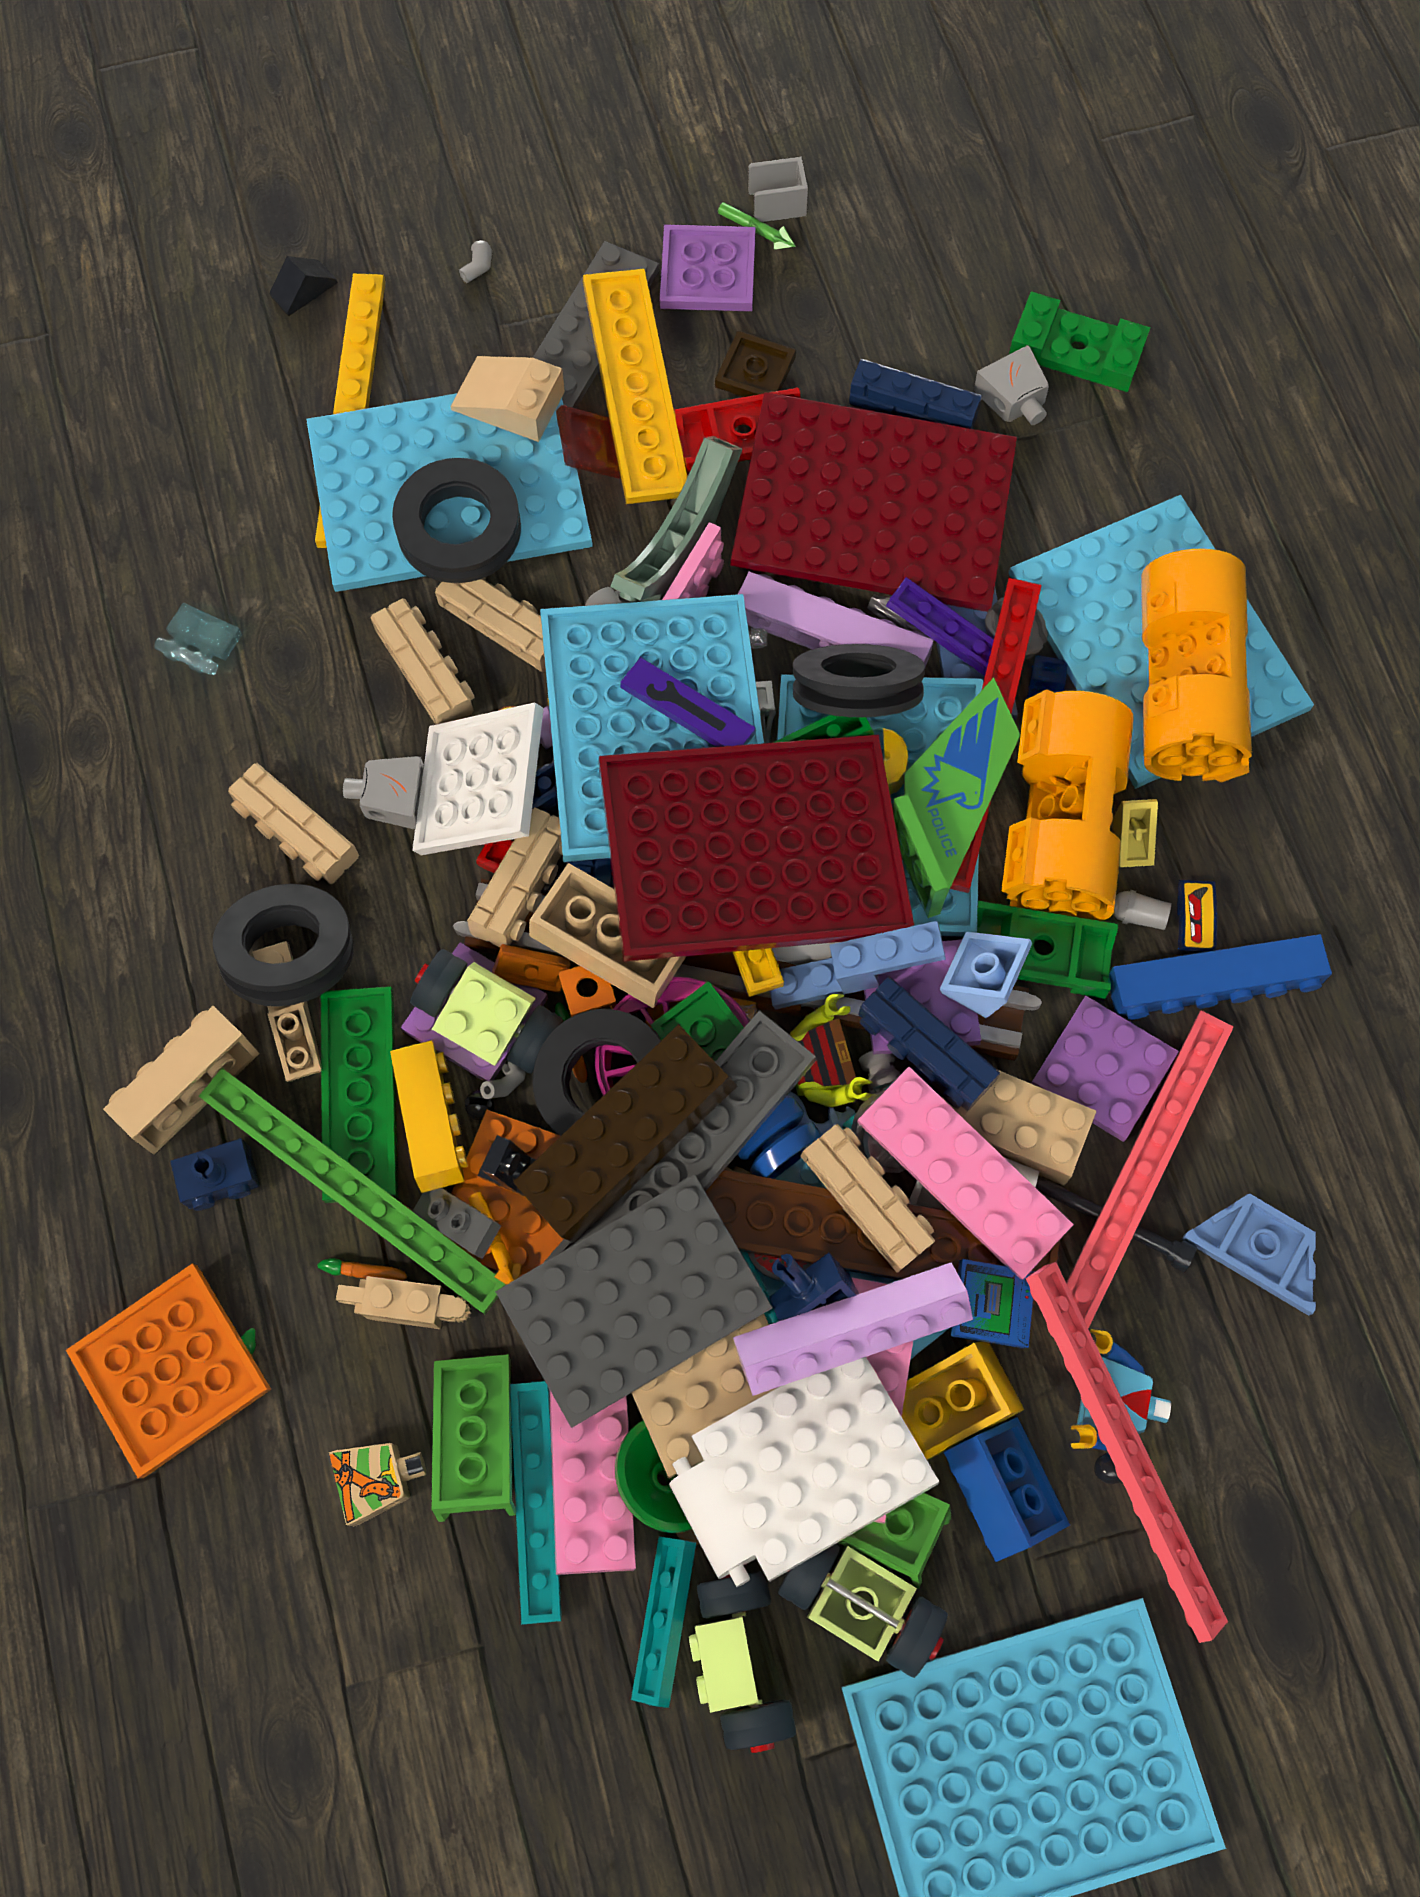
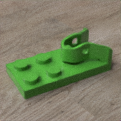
[432,1354,516,1522]
[838,1493,951,1589]

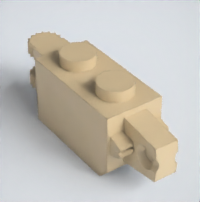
[336,1276,471,1329]

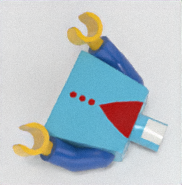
[1071,1329,1171,1451]

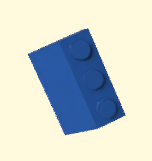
[944,1417,1070,1562]

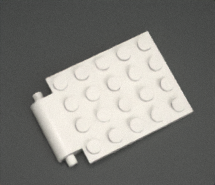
[669,1357,939,1587]

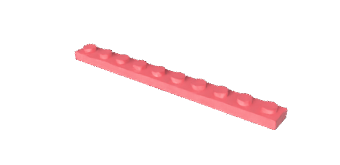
[1066,1011,1233,1328]
[1026,1262,1228,1643]

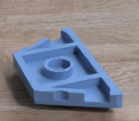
[1181,1193,1316,1316]

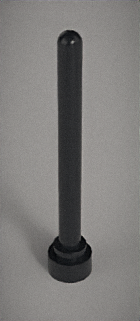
[1035,1175,1197,1273]

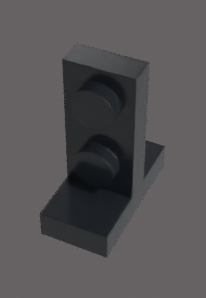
[477,1135,536,1197]

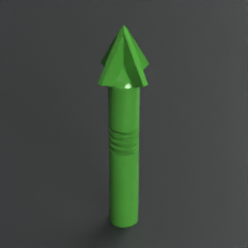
[718,202,796,250]

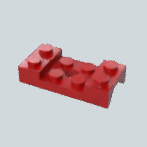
[674,388,801,477]

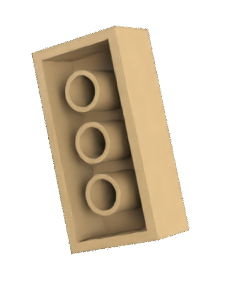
[529,863,686,1008]
[103,1006,260,1155]
[942,1069,1096,1186]

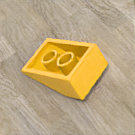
[902,1342,1024,1460]

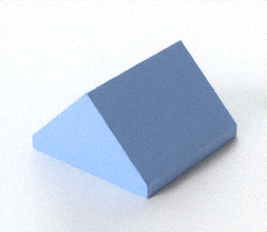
[940,932,1032,1018]

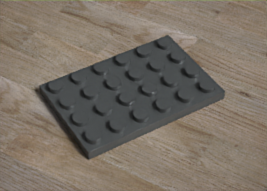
[495,1174,773,1428]

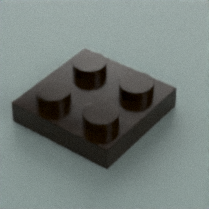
[715,331,796,397]

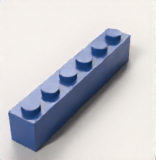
[1109,934,1332,1019]

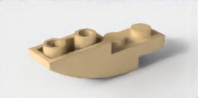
[252,941,322,1082]

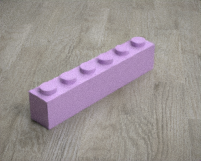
[738,571,933,666]
[733,1263,973,1396]

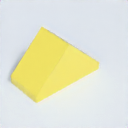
[1112,799,1158,867]

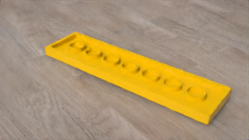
[583,269,687,504]

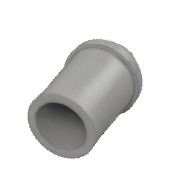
[1113,890,1172,930]

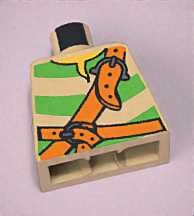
[329,1443,426,1527]

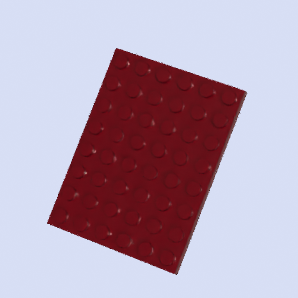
[730,392,1017,612]
[598,735,914,962]

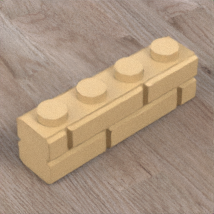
[435,577,546,672]
[370,598,475,725]
[228,763,359,884]
[467,808,563,947]
[801,1124,935,1273]

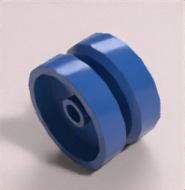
[737,1097,823,1179]

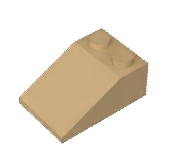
[450,356,565,442]

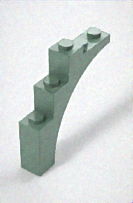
[611,436,743,602]

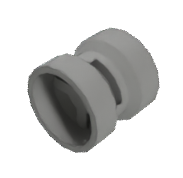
[858,1051,901,1094]

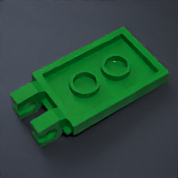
[650,981,744,1062]

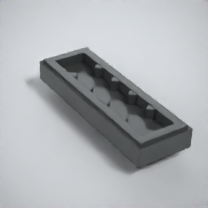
[412,1188,502,1259]

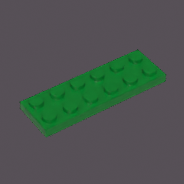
[321,986,398,1203]

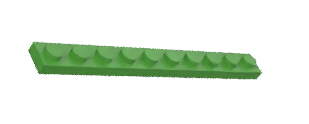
[199,1068,506,1315]

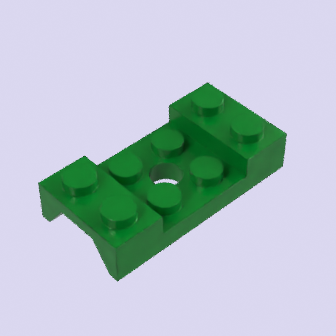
[1009,291,1151,392]
[977,901,1118,999]

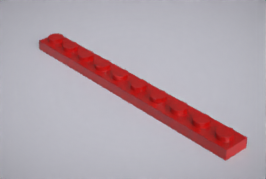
[950,578,1042,893]

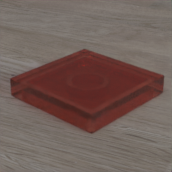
[556,405,621,479]

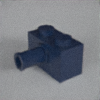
[170,1138,260,1211]
[769,1252,859,1321]

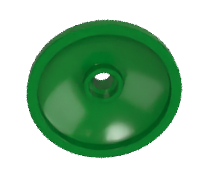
[615,1420,692,1533]

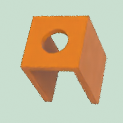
[558,966,617,1017]

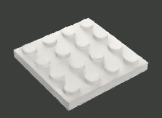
[412,703,544,855]

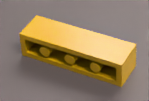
[390,1040,468,1193]

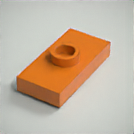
[492,944,570,993]

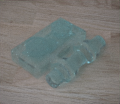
[154,603,242,675]

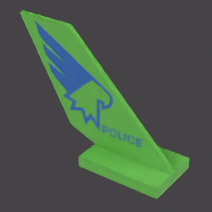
[892,677,1020,918]

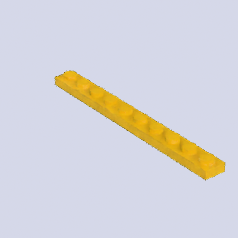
[315,273,385,548]

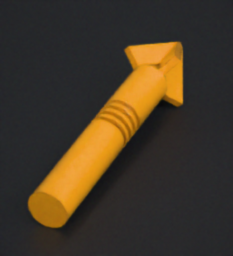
[468,1192,522,1285]

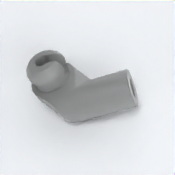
[459,240,492,283]
[480,1062,526,1099]

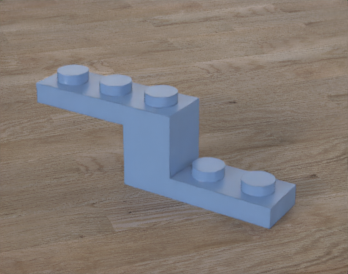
[770,921,946,1009]

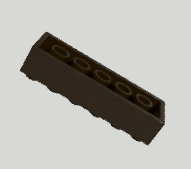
[513,1024,738,1243]

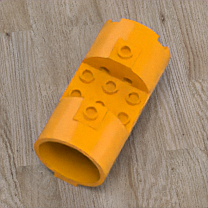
[1141,549,1252,782]
[1002,689,1134,921]

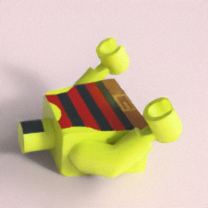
[790,994,873,1107]

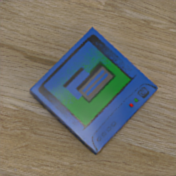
[951,1259,1035,1349]

